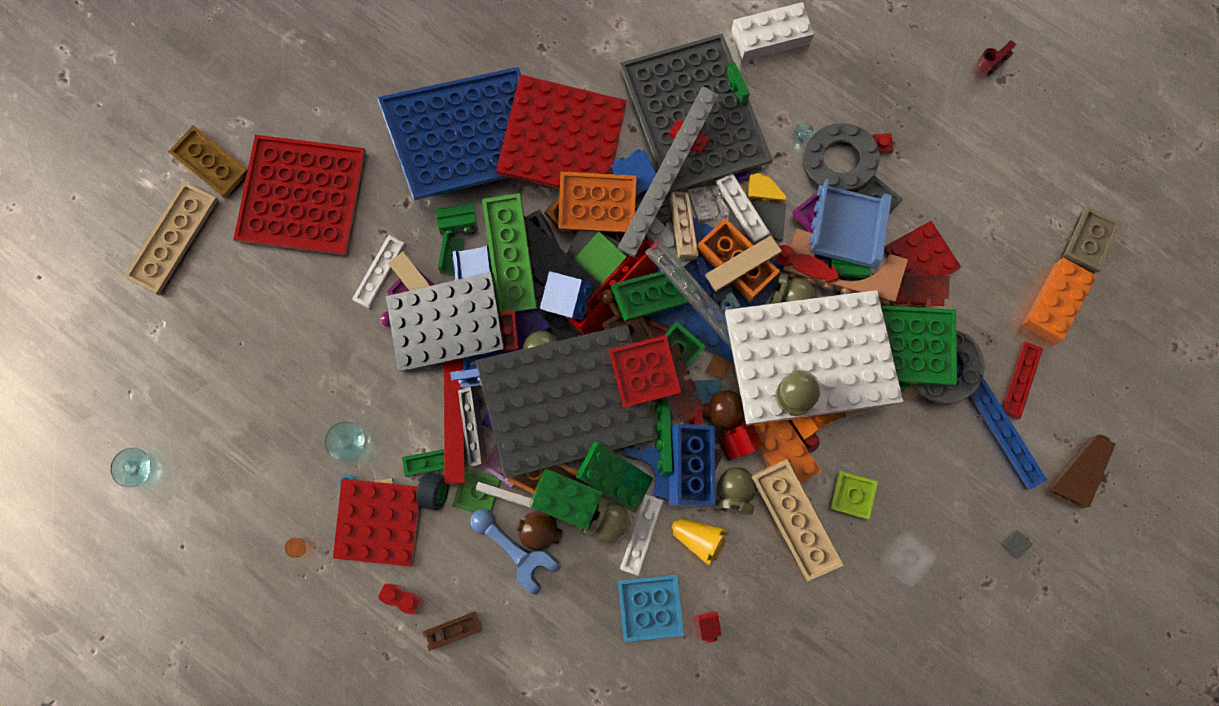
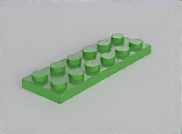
[482,193,537,312]

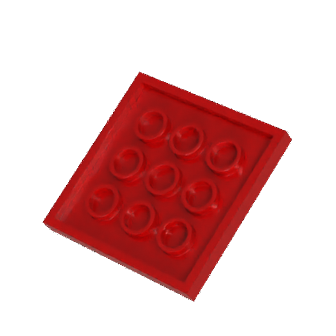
[333,478,419,567]

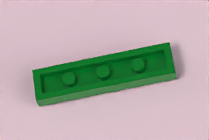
[655,396,672,477]
[402,445,468,477]

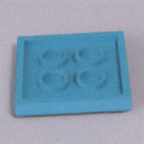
[618,575,684,642]

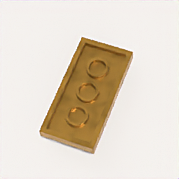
[168,125,248,198]

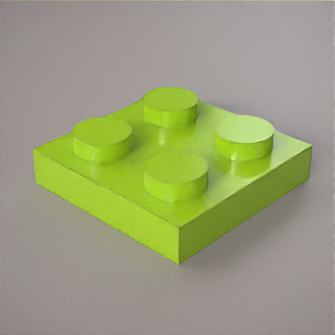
[830,471,878,520]

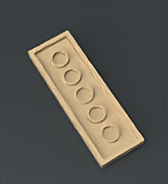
[124,181,218,295]
[752,458,844,582]

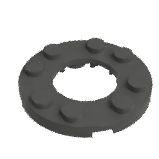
[804,123,880,192]
[912,330,985,404]

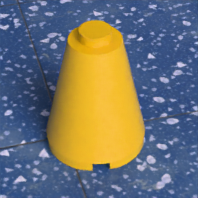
[671,517,729,566]

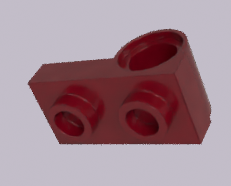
[977,40,1017,75]

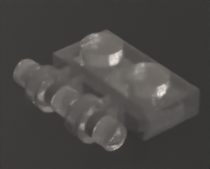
[688,185,729,224]

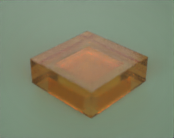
[705,354,731,380]

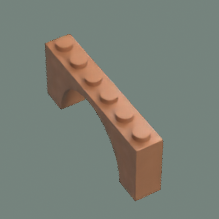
[783,229,908,306]

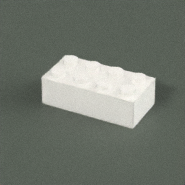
[731,2,814,62]

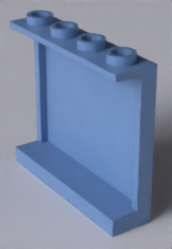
[808,179,892,269]

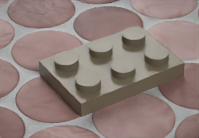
[1063,207,1122,273]

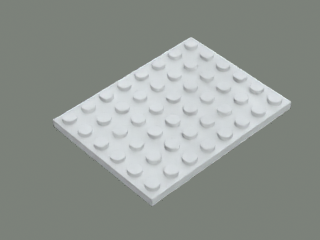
[725,290,903,425]

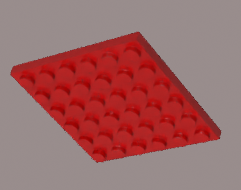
[496,74,627,189]
[233,134,366,256]

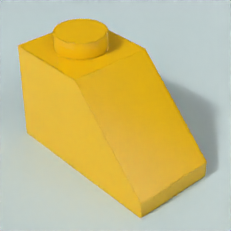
[747,173,786,204]

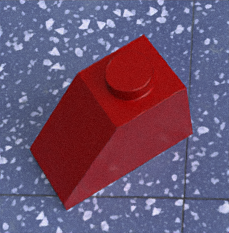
[695,611,722,643]

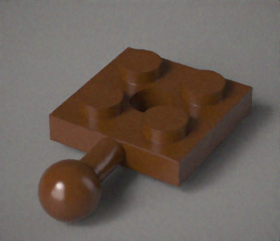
[601,289,654,343]

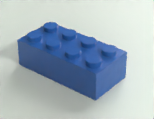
[669,424,715,508]

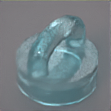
[794,123,813,143]
[721,292,741,311]

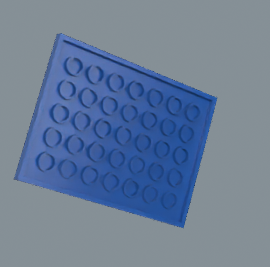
[377,67,521,201]

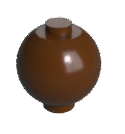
[703,390,745,429]
[516,511,562,551]

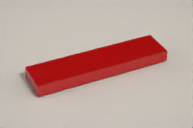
[1002,342,1043,419]

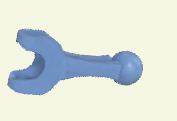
[470,509,561,595]

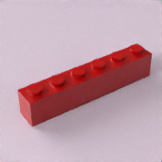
[568,238,665,335]

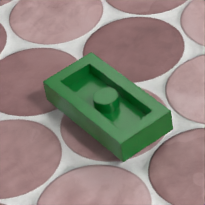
[726,62,750,104]

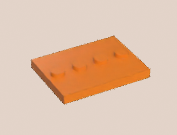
[558,172,636,233]

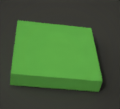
[574,231,627,285]
[452,469,501,512]

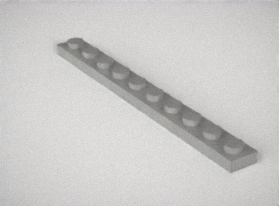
[617,86,719,257]

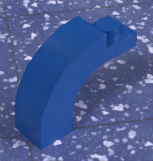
[622,444,669,501]

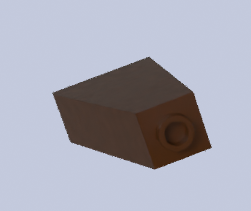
[1046,435,1116,509]

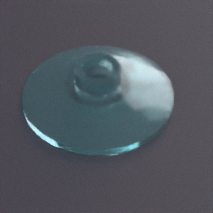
[325,422,365,461]
[111,448,151,487]

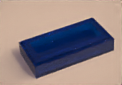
[695,256,713,299]

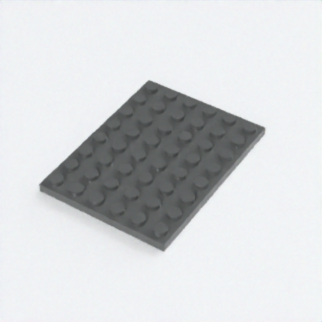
[620,33,773,195]
[475,325,658,478]

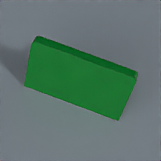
[438,232,465,276]

